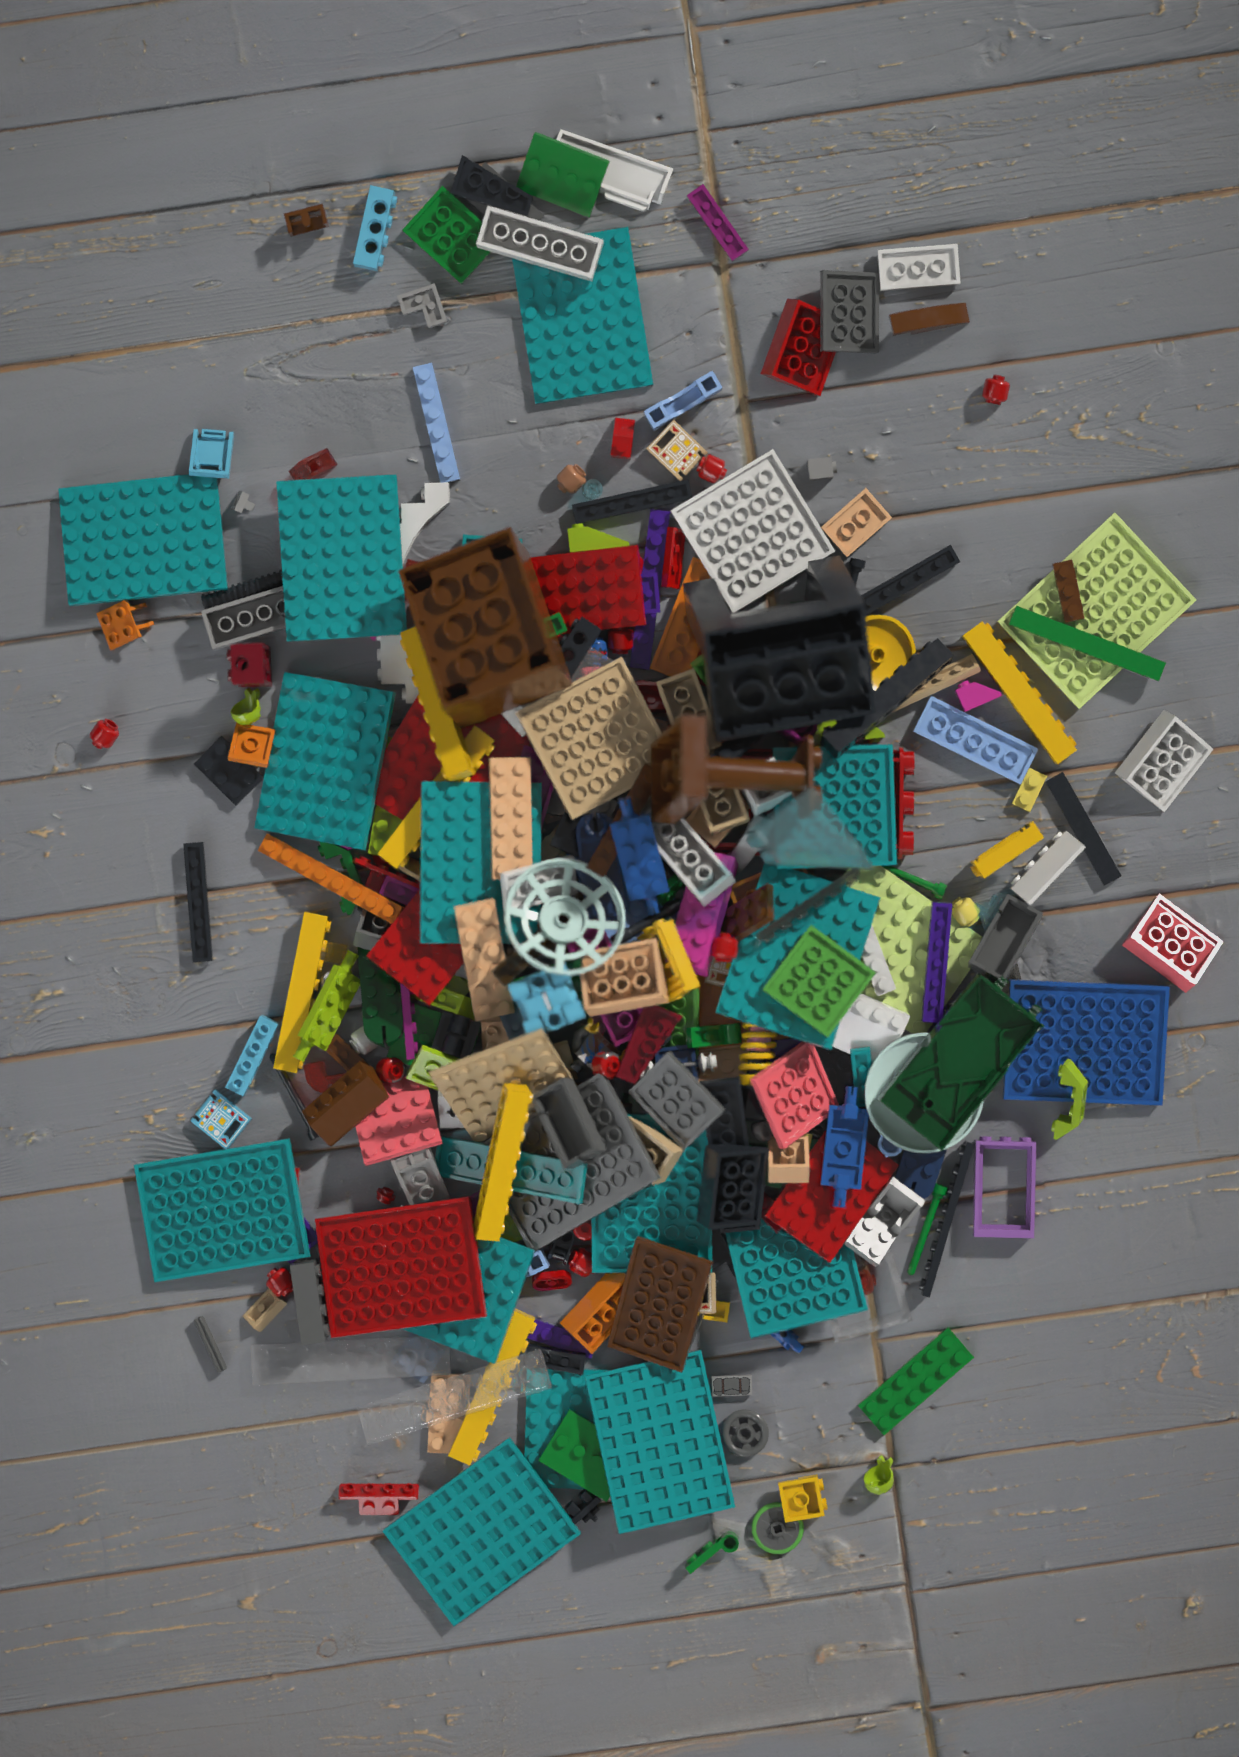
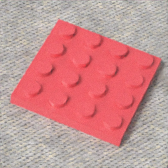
[750,1041,839,1149]
[355,1076,443,1166]

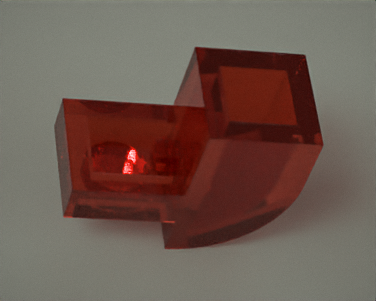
[303,1060,347,1093]

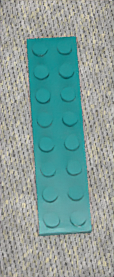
[435,1135,587,1204]

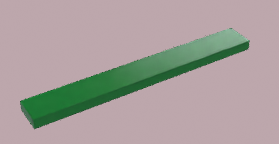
[1009,606,1166,682]

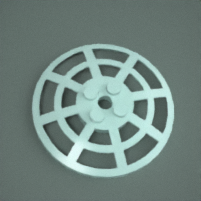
[504,858,625,975]

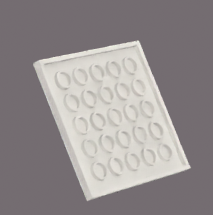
[670,449,835,614]

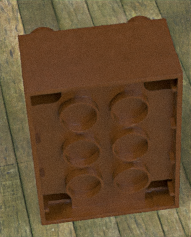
[398,527,573,729]

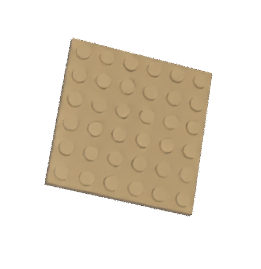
[515,657,662,820]
[430,1029,578,1142]

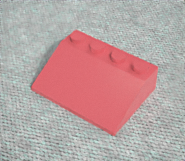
[1122,894,1223,993]

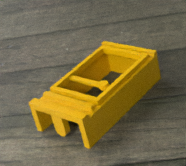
[970,821,1044,878]
[637,919,700,1004]

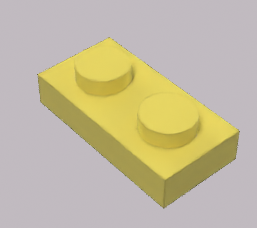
[1011,768,1047,812]

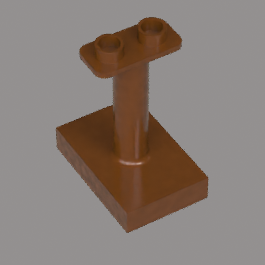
[651,715,822,824]

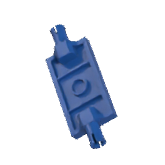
[610,797,669,915]
[820,1086,869,1208]

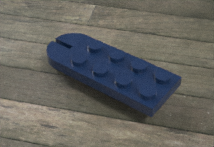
[576,812,626,919]
[895,1149,947,1199]

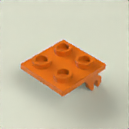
[96,600,154,651]

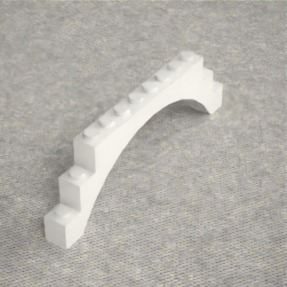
[377,482,450,704]

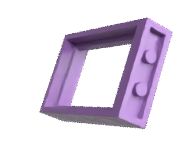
[973,1136,1036,1238]

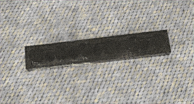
[755,866,860,943]

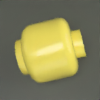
[952,897,980,927]

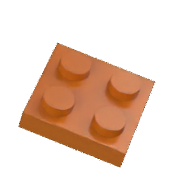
[228,723,275,768]

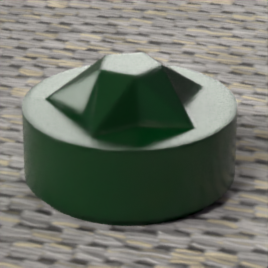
[567,952,581,970]

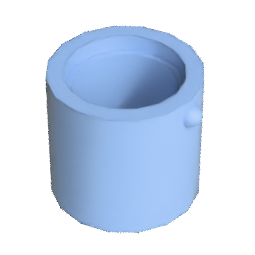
[877,1134,903,1158]

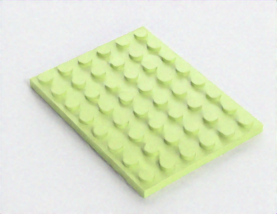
[997,513,1196,709]
[837,866,983,1034]

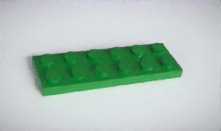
[858,1327,974,1435]

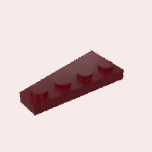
[616,1005,683,1084]

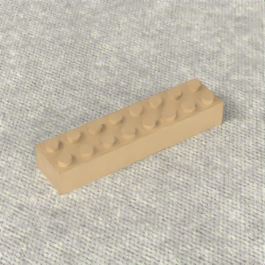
[656,669,750,835]

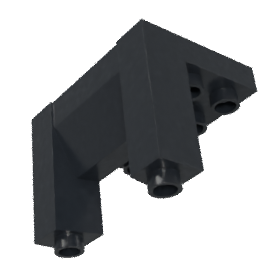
[683,556,876,742]

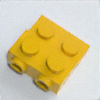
[778,1474,828,1523]

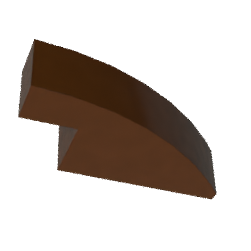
[889,303,970,336]

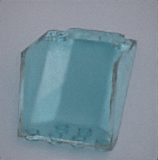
[745,786,873,869]

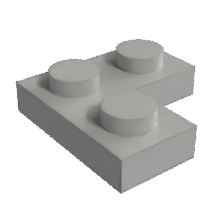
[397,283,447,328]

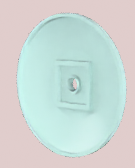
[864,1033,984,1153]

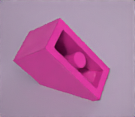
[955,680,1002,712]

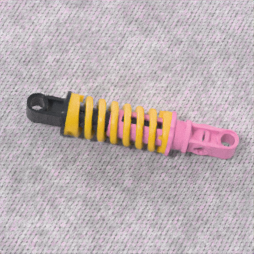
[738,1022,778,1122]

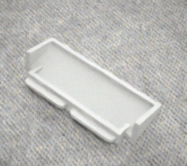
[556,129,673,211]

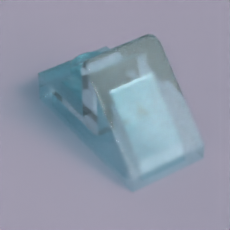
[974,892,1006,931]

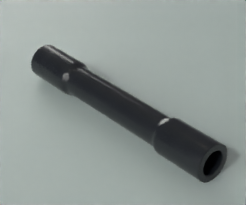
[611,898,682,945]

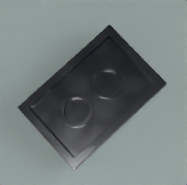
[194,736,264,806]

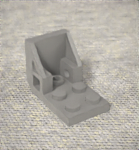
[390,1147,451,1205]
[844,1177,925,1267]

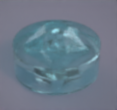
[582,479,603,500]

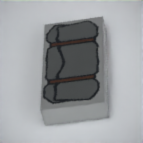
[712,1374,752,1396]

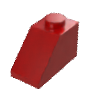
[611,418,635,460]

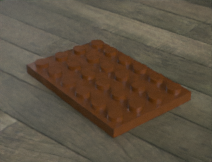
[607,1236,713,1372]

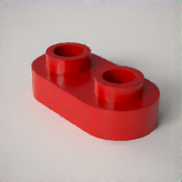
[532,1270,572,1291]

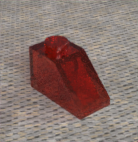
[288,448,338,480]

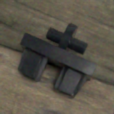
[565,1489,601,1525]

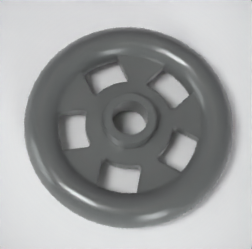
[721,1409,769,1457]

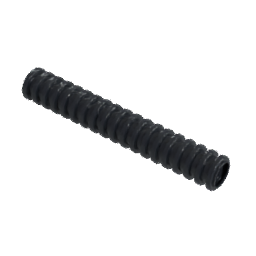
[201,570,283,609]

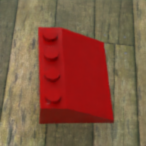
[760,299,836,396]

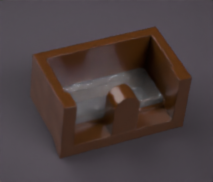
[284,204,329,237]

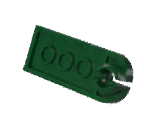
[357,947,404,1047]

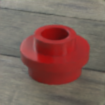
[376,1187,396,1204]

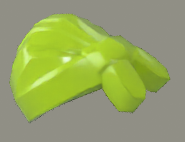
[230,688,261,725]
[864,1455,894,1495]

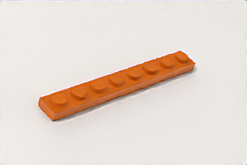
[258,833,404,924]

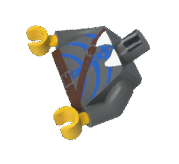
[570,1018,626,1074]

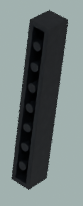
[820,638,954,760]

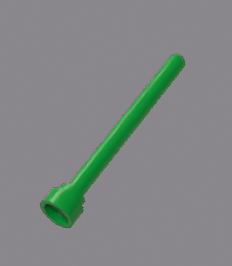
[882,865,947,899]
[907,1183,948,1275]

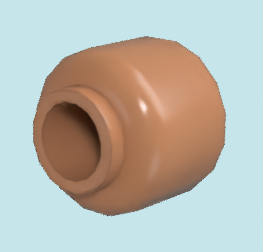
[557,464,586,494]

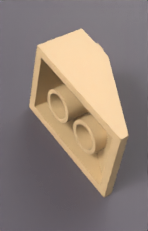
[629,1116,684,1185]

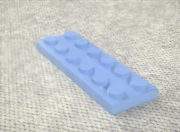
[913,696,1038,785]

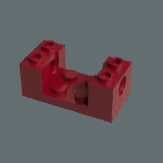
[227,643,272,688]

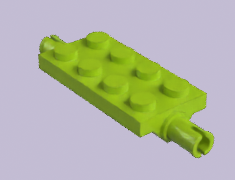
[293,950,360,1062]

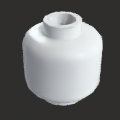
[350,1026,379,1055]

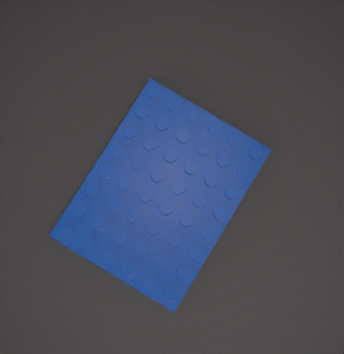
[1003,979,1170,1106]

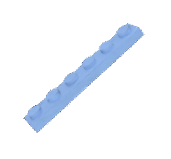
[413,363,460,483]

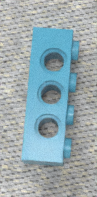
[353,185,398,271]
[225,1015,280,1096]

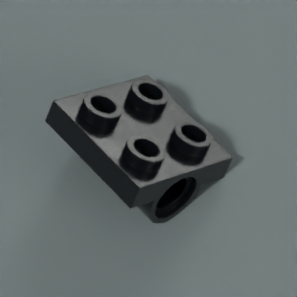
[431,1011,481,1059]

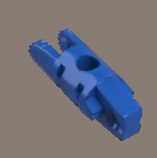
[770,1329,804,1353]

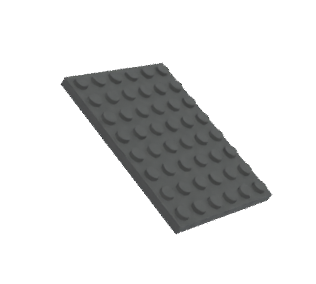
[483,1073,661,1251]

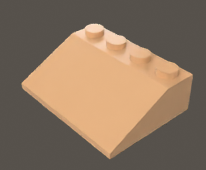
[580,938,669,1017]

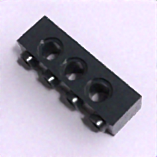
[559,617,602,677]

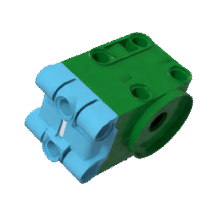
[508,960,587,1034]

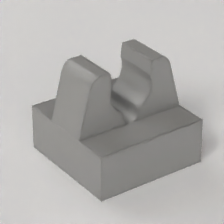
[231,491,255,513]

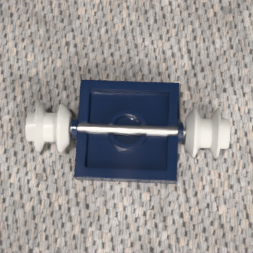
[640,1045,717,1081]

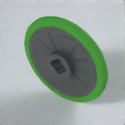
[752,1502,804,1554]

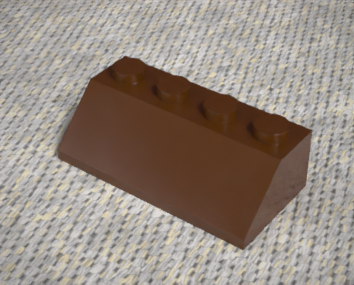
[302,1061,389,1147]

